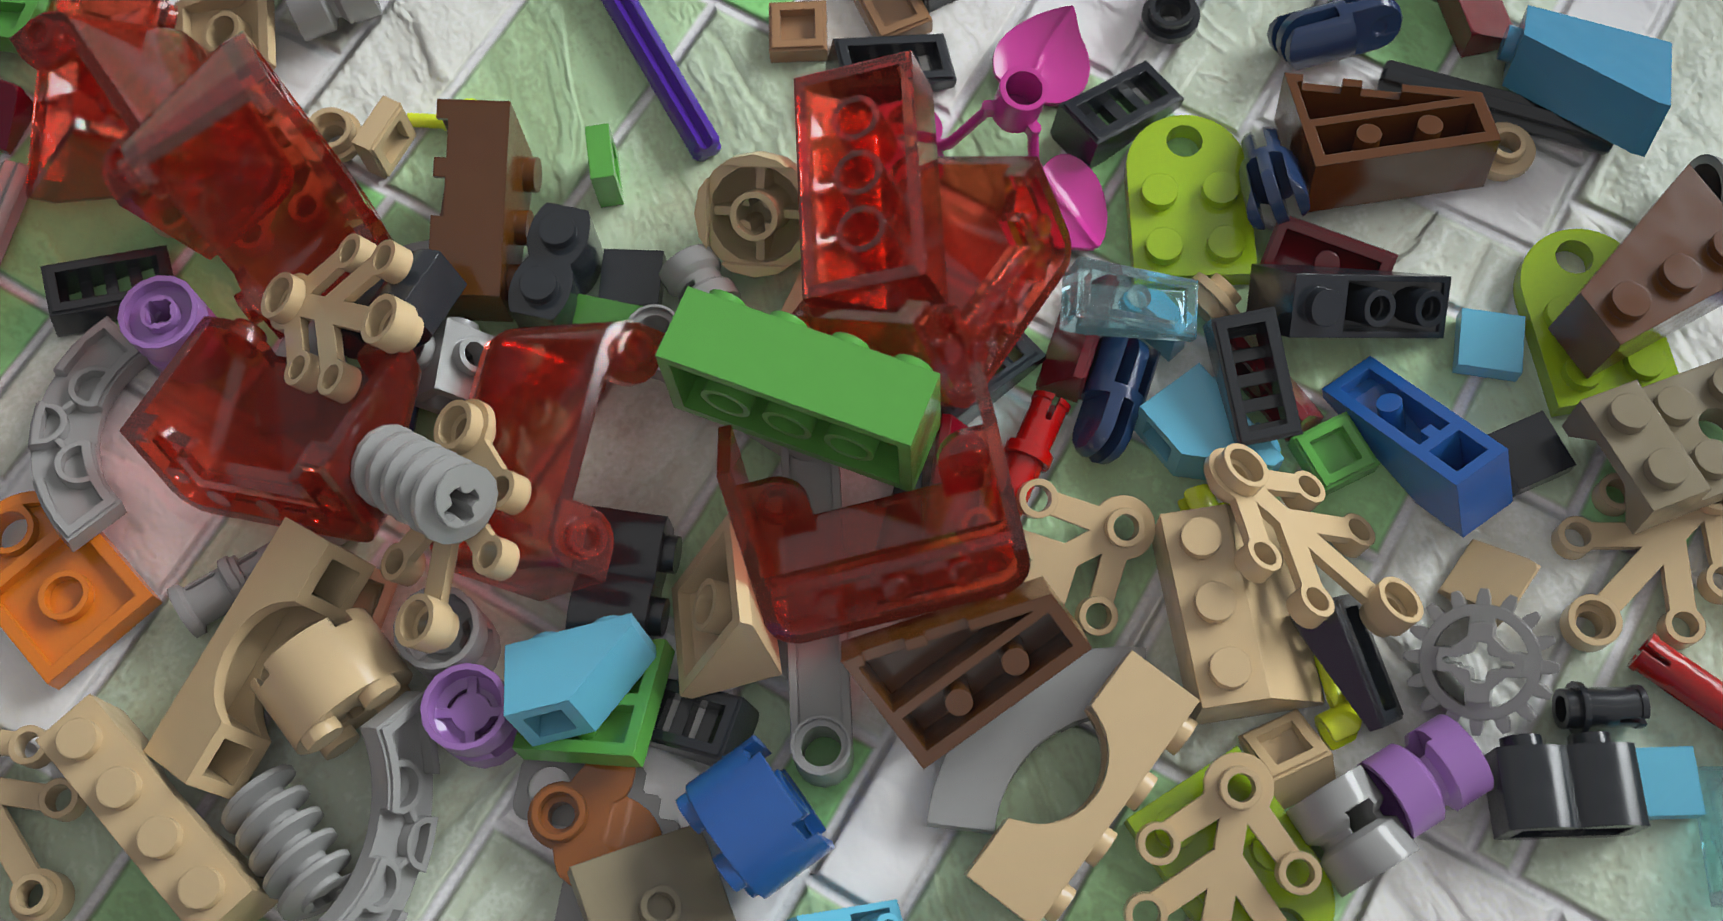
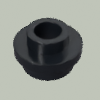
[1141,0,1200,44]

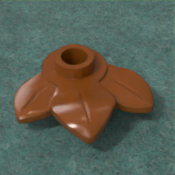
[527,764,662,886]

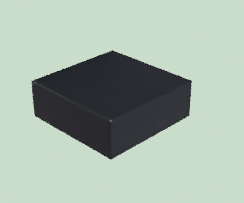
[598,249,667,306]
[1487,410,1577,497]

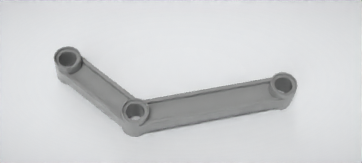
[625,304,854,788]

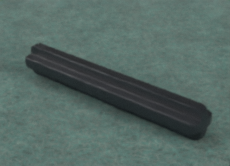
[1377,60,1614,155]

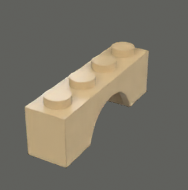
[143,517,376,799]
[963,650,1200,921]
[35,694,278,921]

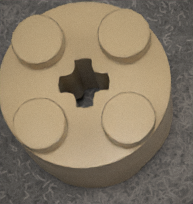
[250,607,413,760]

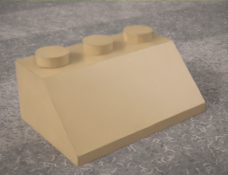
[1152,504,1325,725]

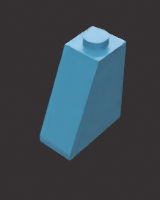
[1497,5,1672,157]

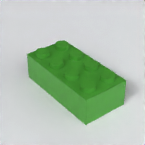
[655,286,940,493]

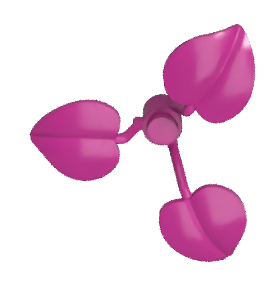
[843,5,1107,251]

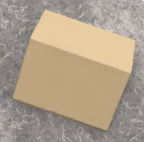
[672,513,782,699]

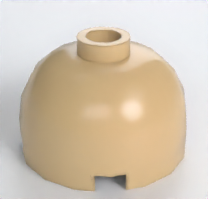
[694,151,822,278]

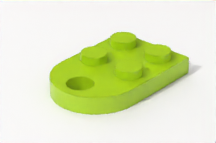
[1124,115,1257,288]
[1513,229,1679,417]
[1124,745,1335,921]

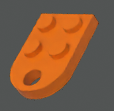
[0,491,163,690]

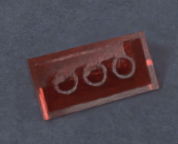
[793,50,949,318]

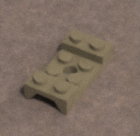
[1562,358,1723,534]

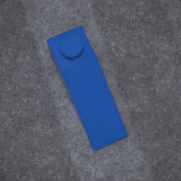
[1322,356,1513,538]

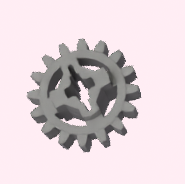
[1403,588,1560,736]

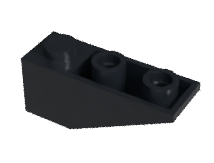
[1246,264,1452,338]

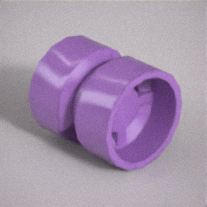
[117,275,231,383]
[420,663,517,769]
[1357,714,1494,839]

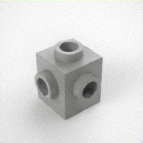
[402,317,501,415]

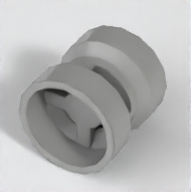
[659,244,742,301]

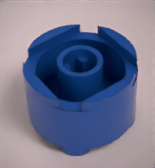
[675,735,835,899]

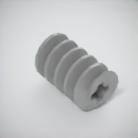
[351,424,498,544]
[221,764,352,921]

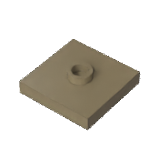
[567,825,736,921]

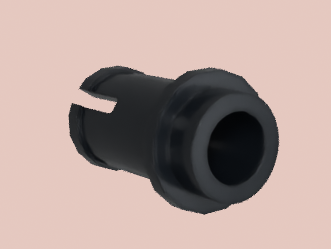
[1552,681,1650,734]

